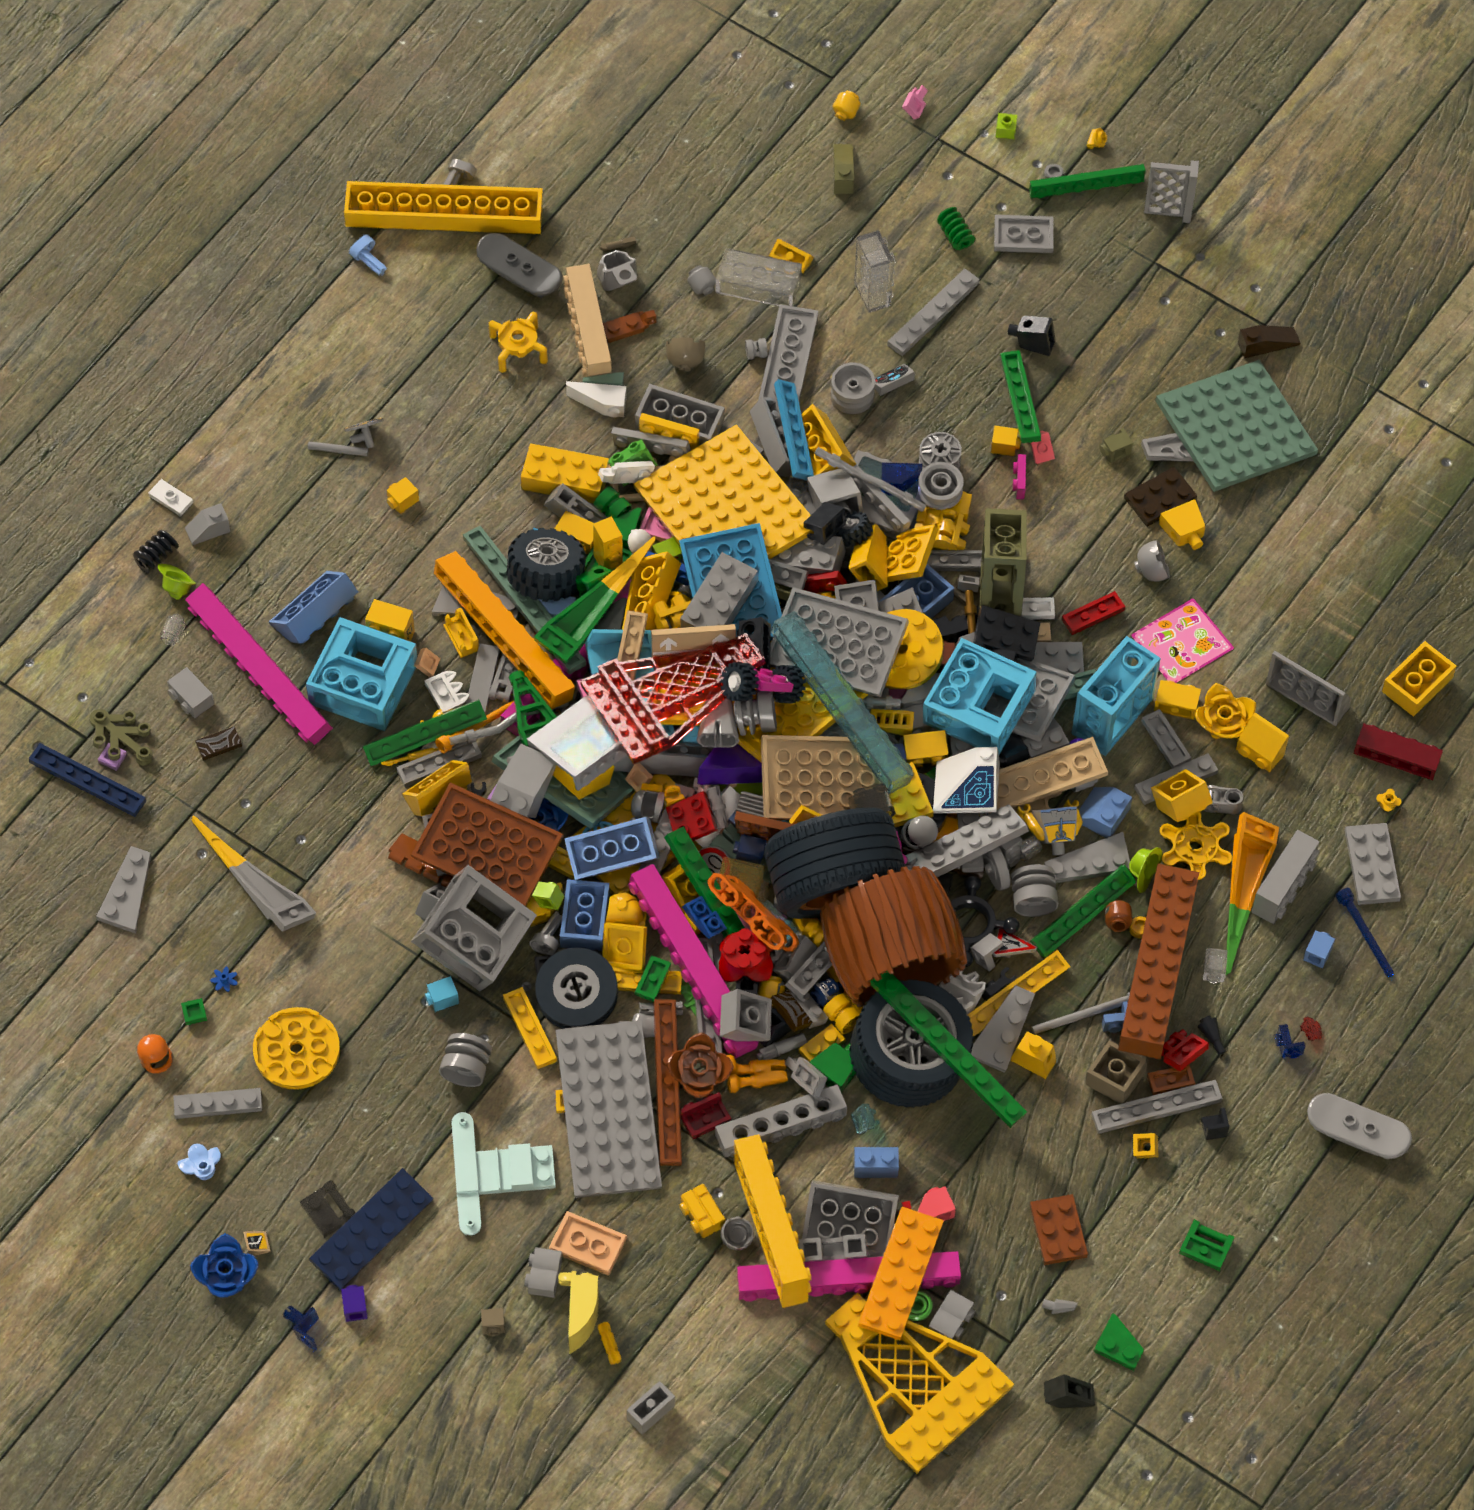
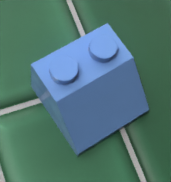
[1079,787,1132,838]

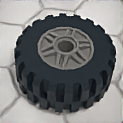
[507,528,586,602]

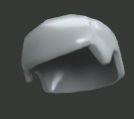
[721,1217,754,1250]

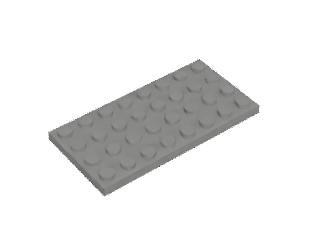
[556,1020,662,1198]

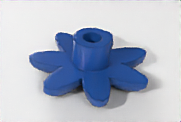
[210,966,238,992]

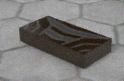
[195,727,242,761]
[771,990,813,1032]

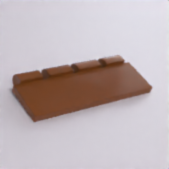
[388,833,453,888]

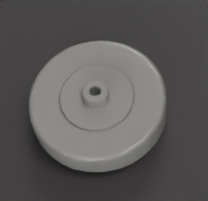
[983,847,1010,891]

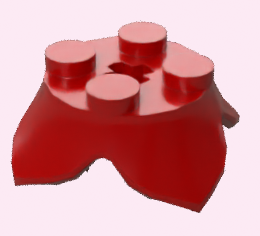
[719,928,774,982]

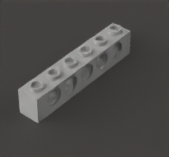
[715,1084,847,1158]

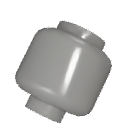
[687,265,717,296]

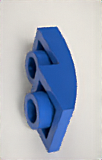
[682,896,727,939]

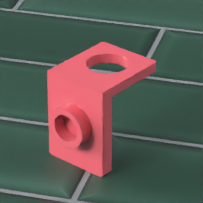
[1030,431,1055,464]

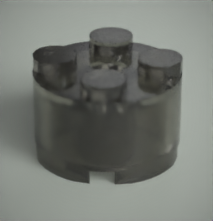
[848,783,896,818]

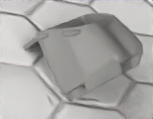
[597,250,637,291]

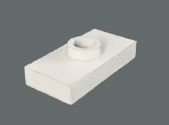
[149,479,193,517]

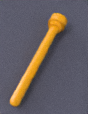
[435,700,514,754]

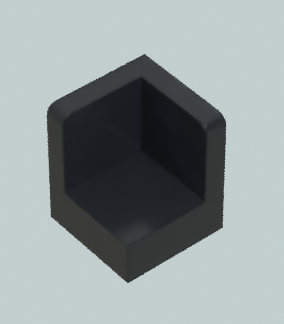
[1201,1107,1230,1140]

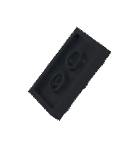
[973,605,1040,662]

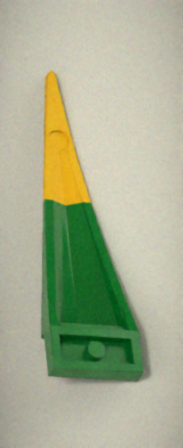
[534,537,655,664]

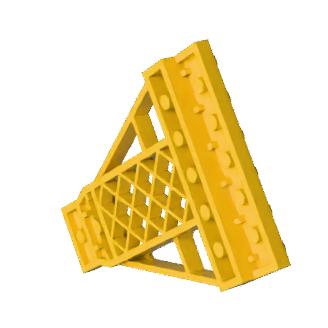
[825,1293,1014,1474]

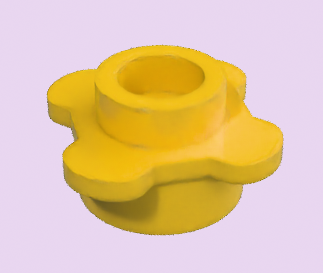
[1376,789,1401,812]

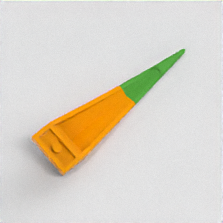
[1225,812,1279,975]

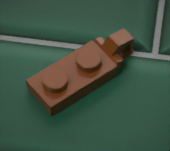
[603,310,657,343]

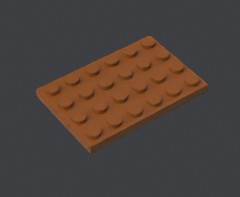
[411,782,564,907]

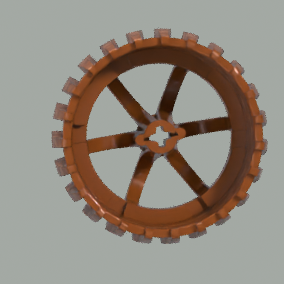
[820,866,967,1008]

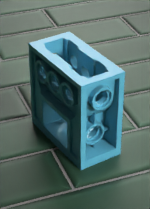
[306,617,417,731]
[1071,636,1161,756]
[923,638,1036,754]

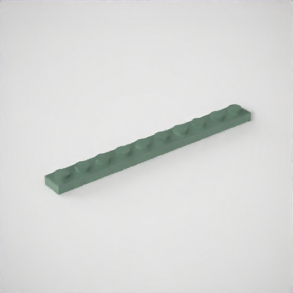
[463,526,586,675]

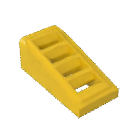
[869,709,914,735]

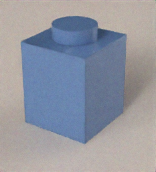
[1303,930,1335,969]

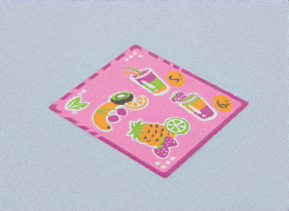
[1131,599,1234,683]

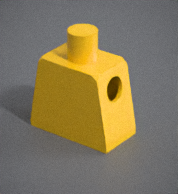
[1159,499,1205,550]
[1010,1032,1056,1079]

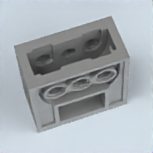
[411,865,537,991]

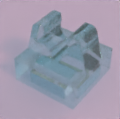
[851,1104,880,1134]

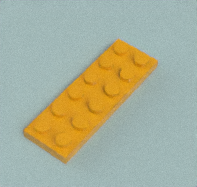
[858,1207,944,1341]

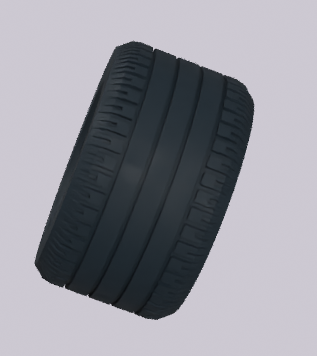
[764,808,906,919]

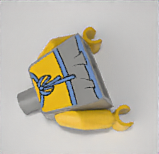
[1016,799,1083,855]

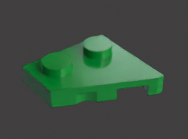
[1094,1313,1144,1371]

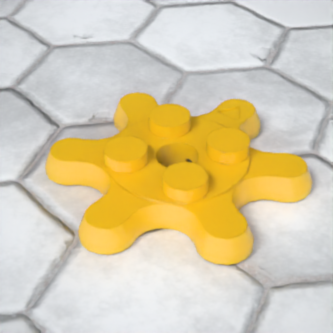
[1159,811,1232,880]

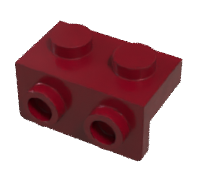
[681,1092,731,1140]

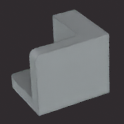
[971,933,1003,971]

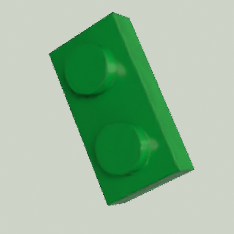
[635,955,671,1002]

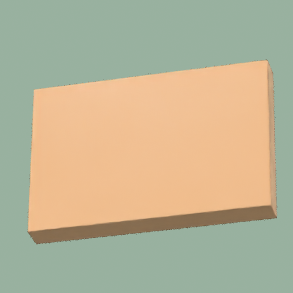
[549,1211,627,1276]

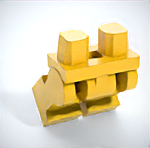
[914,506,970,551]
[653,594,691,629]

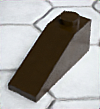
[1238,325,1301,359]

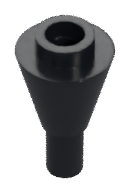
[1197,1015,1226,1055]

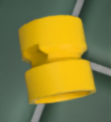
[823,994,860,1034]

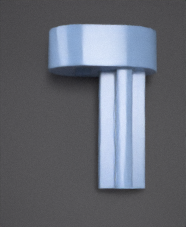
[349,234,387,276]

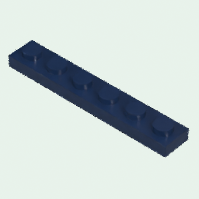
[29,743,146,817]

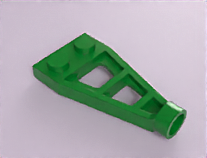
[508,670,565,747]

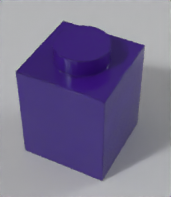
[341,1285,368,1322]

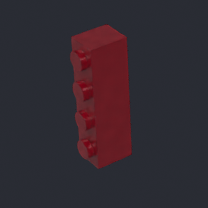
[1353,723,1443,781]

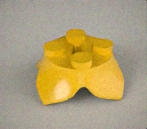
[1195,683,1256,739]

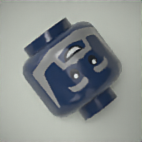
[810,978,844,1009]

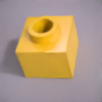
[1133,1133,1159,1159]

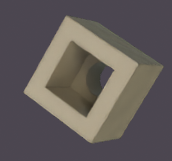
[481,1308,505,1336]

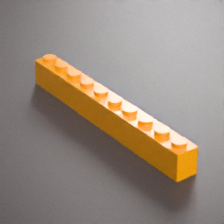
[434,551,575,709]

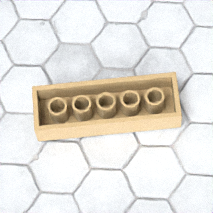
[563,264,612,378]

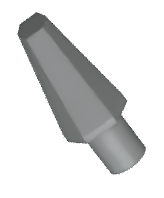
[1042,1299,1078,1314]

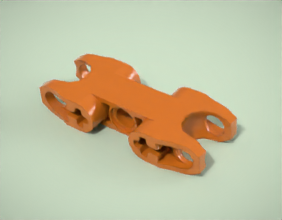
[708,873,799,952]

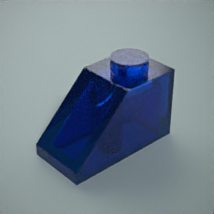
[881,462,922,496]

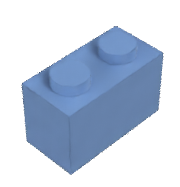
[854,1147,899,1178]

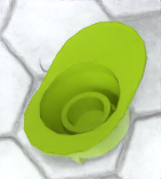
[157,564,196,600]
[1129,847,1163,893]

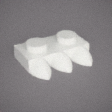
[424,671,469,714]

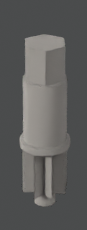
[756,1033,807,1060]

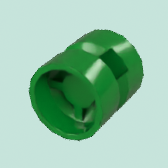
[593,486,632,519]

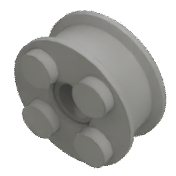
[918,462,964,510]

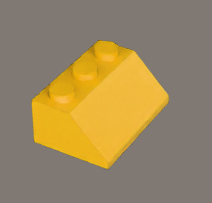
[402,760,472,816]

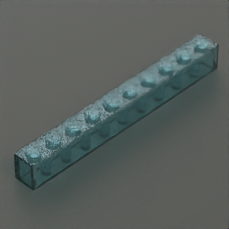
[770,611,914,794]

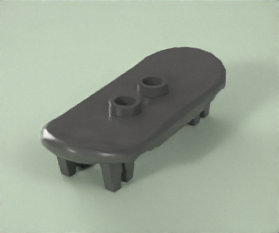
[476,233,563,299]

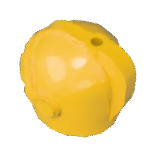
[605,892,647,926]

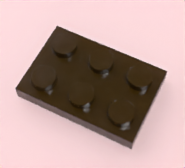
[1124,467,1197,527]

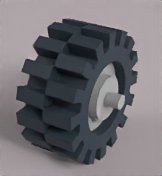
[835,511,873,547]

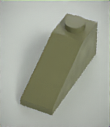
[833,144,854,194]

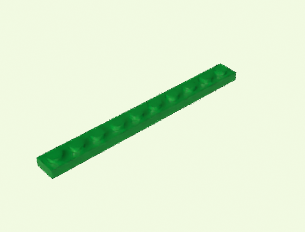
[870,971,1027,1128]

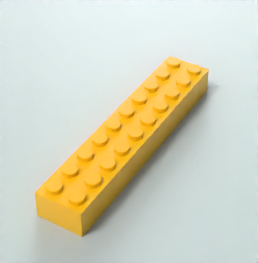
[344,181,543,234]

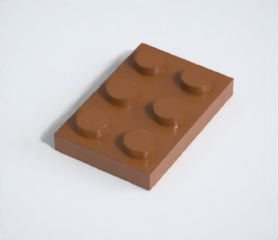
[1030,1194,1088,1265]

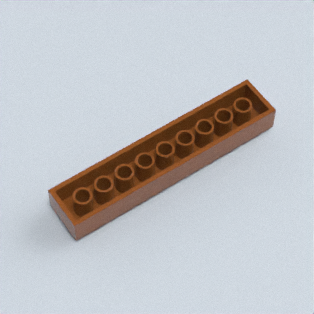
[1118,864,1200,1059]

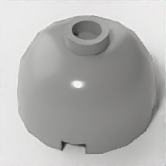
[1134,540,1170,582]

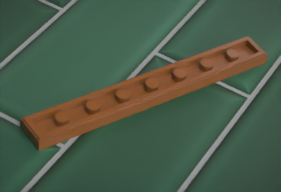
[653,999,682,1166]

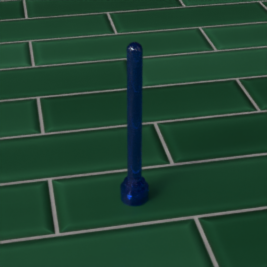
[1335,888,1394,978]

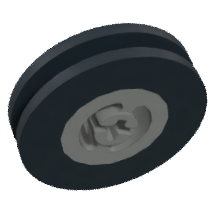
[535,948,618,1029]

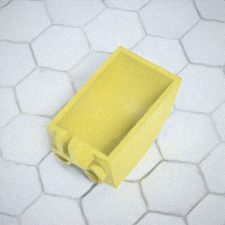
[558,1271,599,1354]

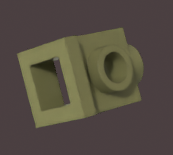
[1100,428,1133,463]

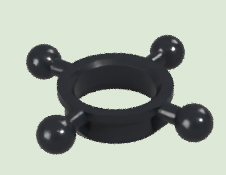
[951,875,1020,967]

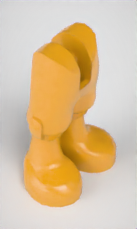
[727,1055,788,1093]

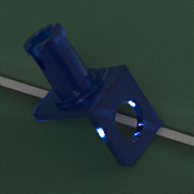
[283,1305,319,1351]

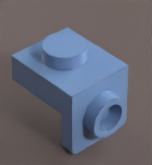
[1102,1001,1128,1033]

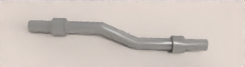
[815,447,926,512]
[449,702,569,745]

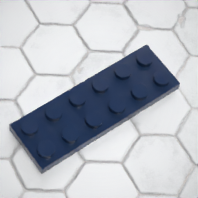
[309,1168,434,1291]

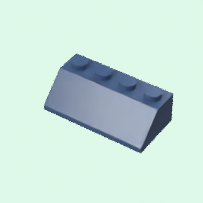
[269,571,358,644]

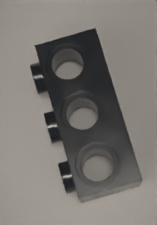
[737,617,771,671]

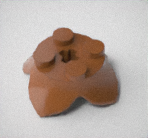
[667,1032,734,1098]

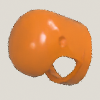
[137,1034,173,1073]

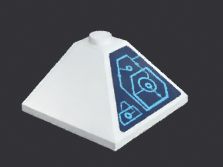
[933,747,1000,814]

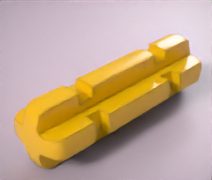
[598,1322,621,1365]

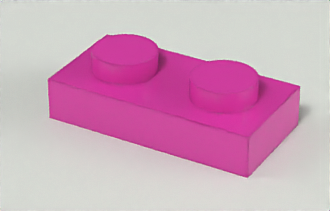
[1012,454,1026,500]

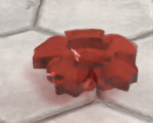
[1300,1016,1322,1041]

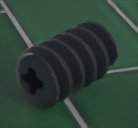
[133,530,179,573]

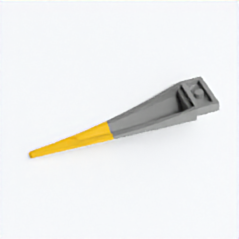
[191,816,316,932]

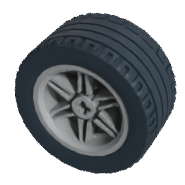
[849,980,974,1108]

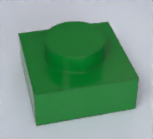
[181,998,207,1026]

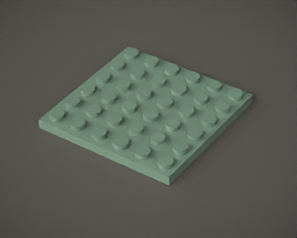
[1155,360,1318,492]

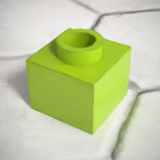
[995,113,1017,140]
[532,882,565,910]

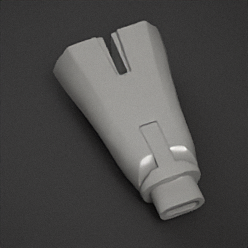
[697,682,739,747]

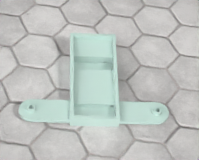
[452,1112,556,1236]

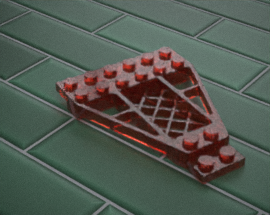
[580,633,766,765]

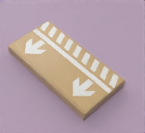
[651,624,736,664]

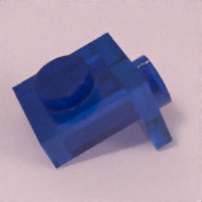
[1274,1024,1305,1058]

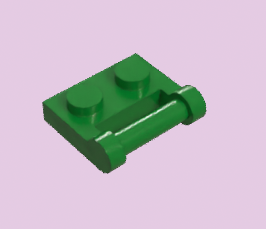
[1179,1219,1235,1271]

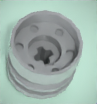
[918,432,962,486]
[734,690,777,736]
[1011,864,1059,917]
[439,1033,492,1087]

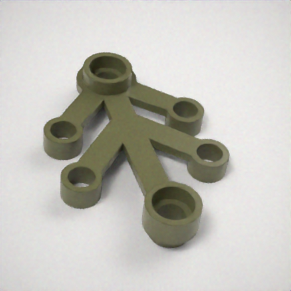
[89,709,152,766]

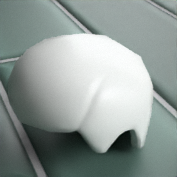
[628,529,652,555]

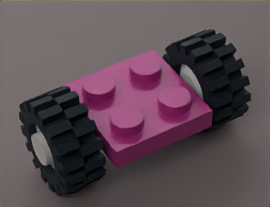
[720,663,806,703]

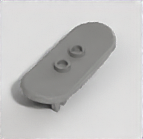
[1307,1093,1412,1159]

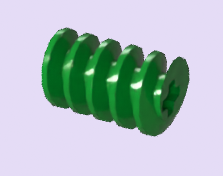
[937,207,976,250]

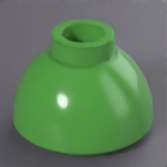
[909,1291,932,1321]

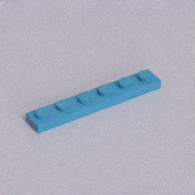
[774,379,814,480]

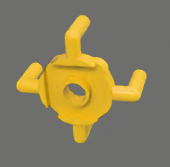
[489,312,548,373]

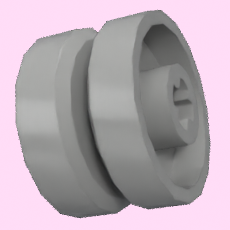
[830,362,875,415]

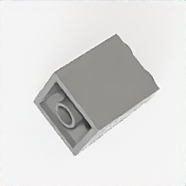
[807,468,863,516]

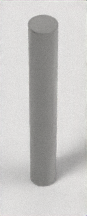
[308,441,369,456]

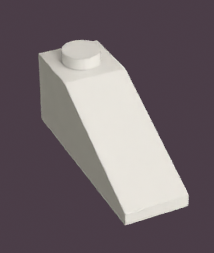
[566,381,626,418]

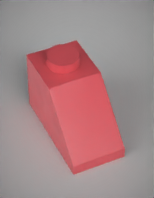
[917,1186,956,1222]

